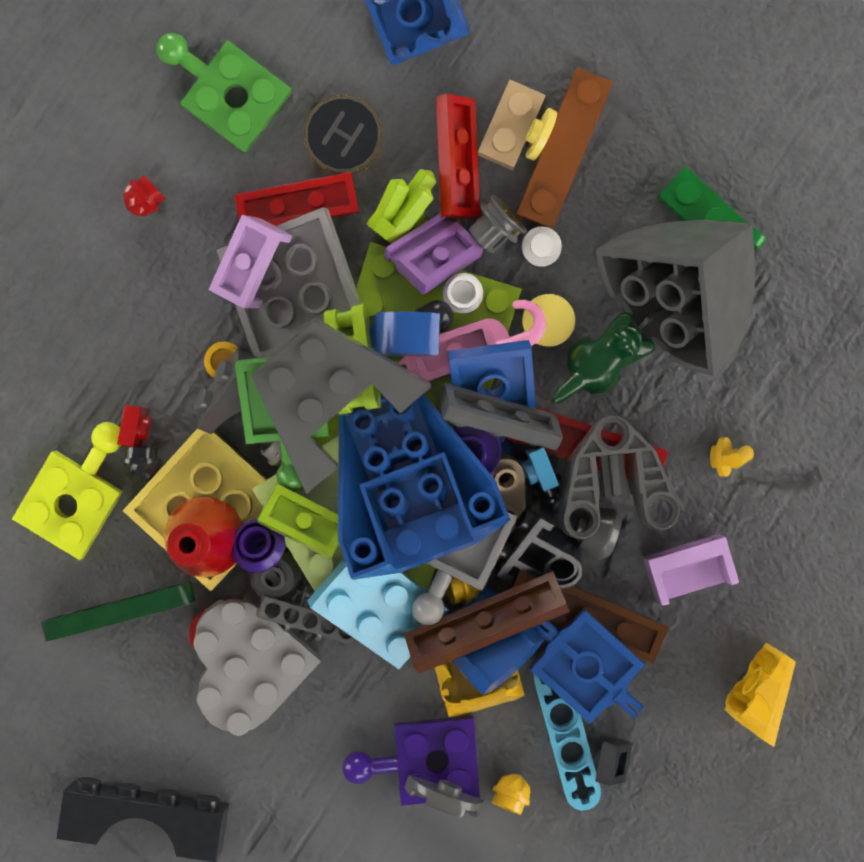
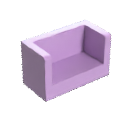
[209,215,293,308]
[642,534,739,606]

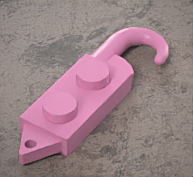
[398,300,546,381]

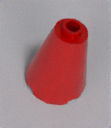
[164,497,243,577]

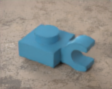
[518,446,559,492]

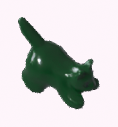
[551,312,655,404]

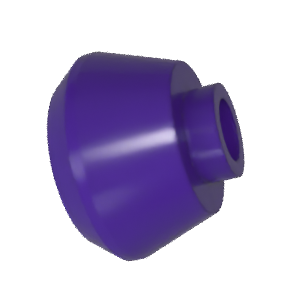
[232,518,285,572]

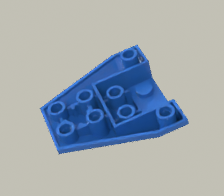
[338,394,510,580]

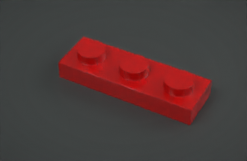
[436,94,481,220]
[234,172,360,226]

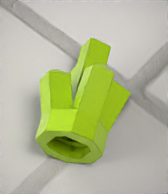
[366,169,437,244]

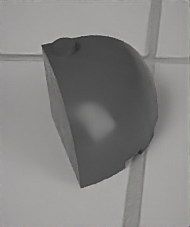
[596,220,756,376]

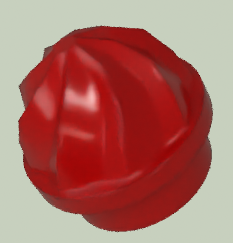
[123,175,166,217]

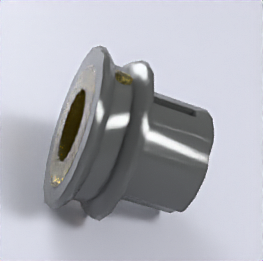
[469,195,528,254]

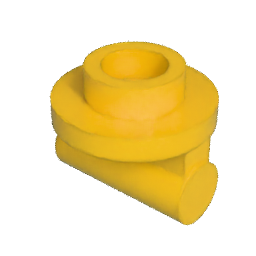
[710,437,754,477]

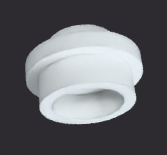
[522,227,562,267]
[443,273,483,314]

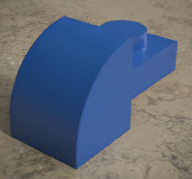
[370,312,440,357]

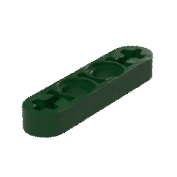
[41,581,196,641]

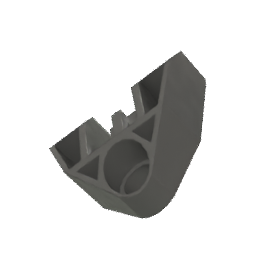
[558,416,680,539]

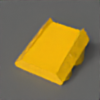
[724,642,796,747]
[435,661,525,717]

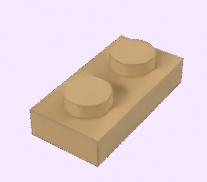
[478,80,546,171]

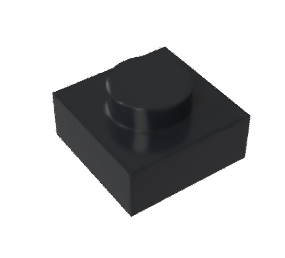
[595,738,633,786]

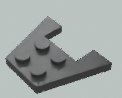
[252,318,432,494]

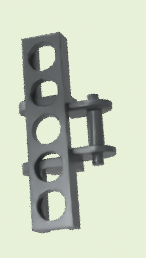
[255,583,356,645]

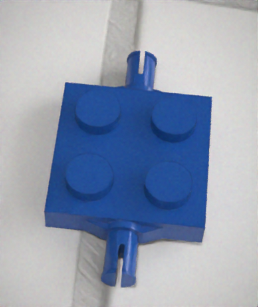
[529,608,645,724]

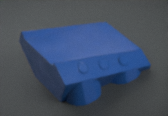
[365,0,470,66]
[452,587,544,695]

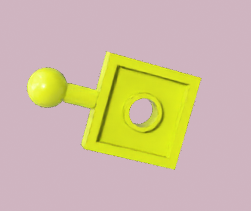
[12,422,123,560]

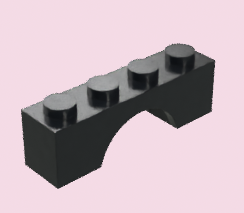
[56,777,229,862]

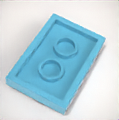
[307,558,450,669]

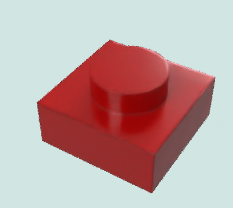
[117,405,152,447]

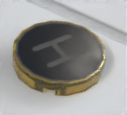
[304,95,382,175]

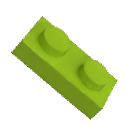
[258,484,339,559]

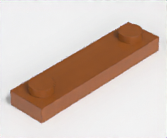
[516,67,613,230]

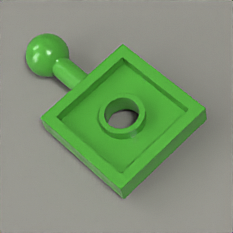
[156,33,292,155]
[235,357,329,492]

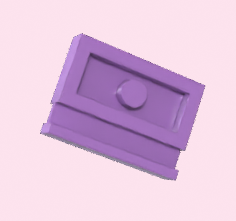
[384,213,483,295]

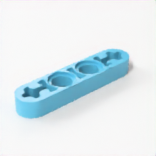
[533,673,601,811]

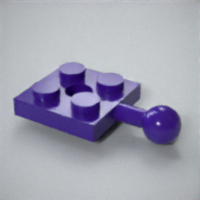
[342,716,480,806]

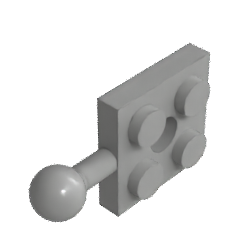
[412,512,518,625]

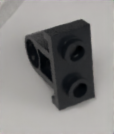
[496,497,582,588]

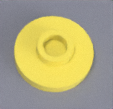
[525,108,557,161]
[522,294,575,347]

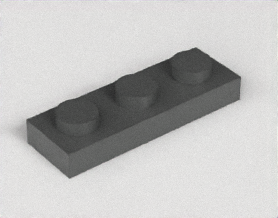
[439,383,563,451]

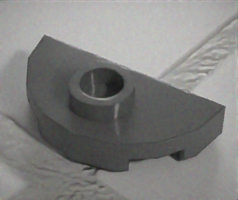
[404,774,484,818]

